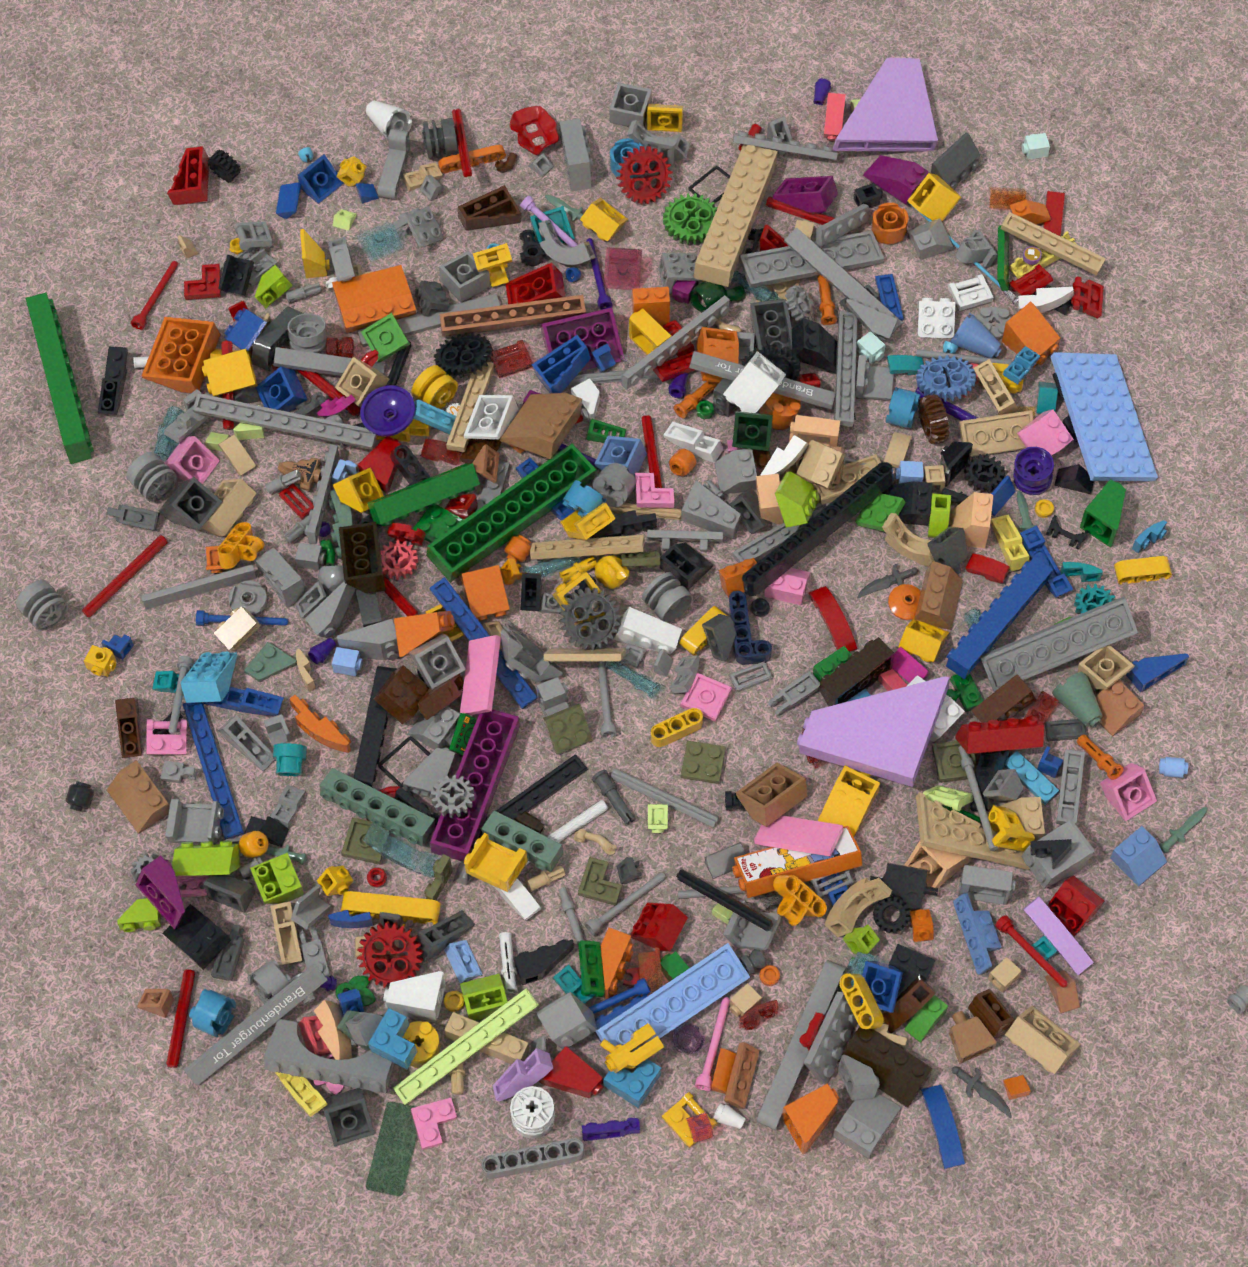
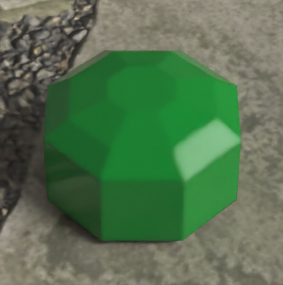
[696,400,714,419]

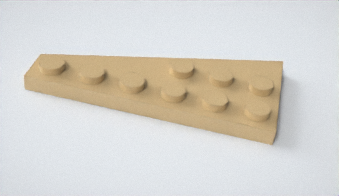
[916,792,1030,870]

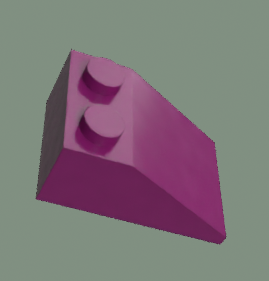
[863,155,929,204]
[773,175,838,213]
[136,855,185,930]

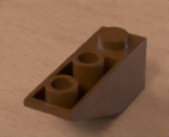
[417,673,464,720]
[115,697,142,758]
[882,975,936,1034]

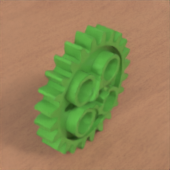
[663,193,718,245]

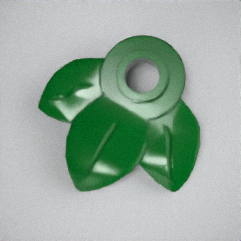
[335,976,376,1006]

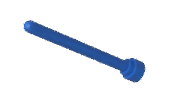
[196,610,289,626]
[589,978,651,1014]

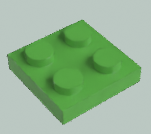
[361,313,410,362]
[855,493,906,532]

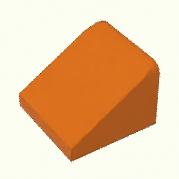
[1003,1075,1031,1100]

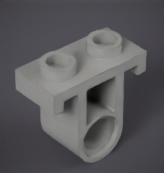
[955,230,998,268]

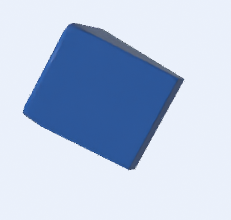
[356,183,379,204]

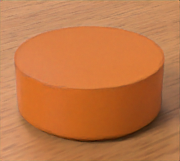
[759,965,780,986]

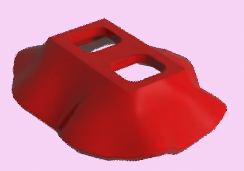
[510,106,559,155]

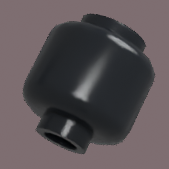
[66,781,94,812]

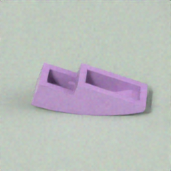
[492,1048,553,1102]

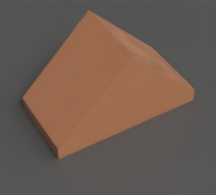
[473,444,499,483]
[1045,970,1080,1014]
[137,989,174,1018]

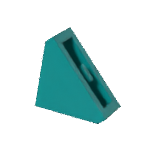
[1036,382,1058,414]

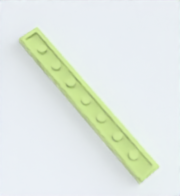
[393,988,539,1105]

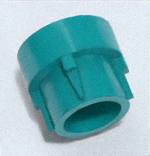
[273,743,307,777]

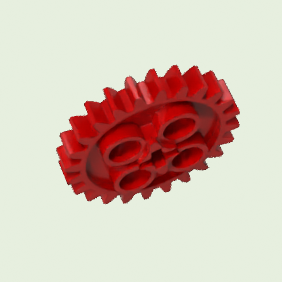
[616,146,673,204]
[357,921,424,988]

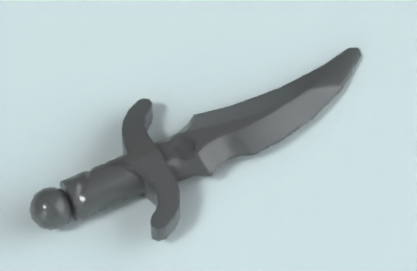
[857,564,918,598]
[952,1066,1012,1118]

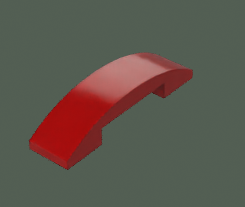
[808,586,858,652]

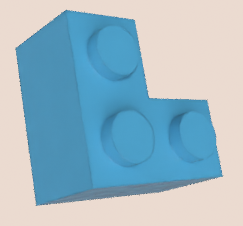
[368,1008,417,1069]
[604,1059,661,1108]

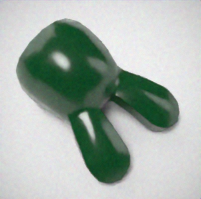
[690,274,746,313]

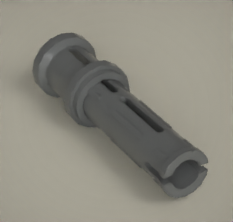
[592,769,636,826]

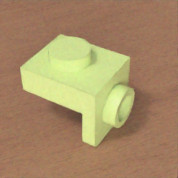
[648,804,668,833]

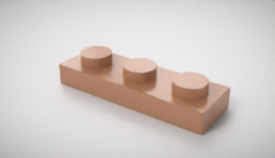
[724,1042,760,1109]

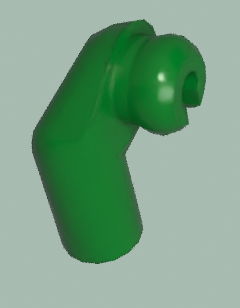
[320,539,336,566]

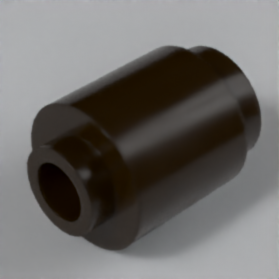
[515,811,545,834]

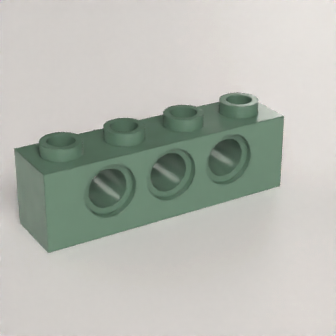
[481,810,564,872]

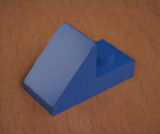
[338,989,364,1016]

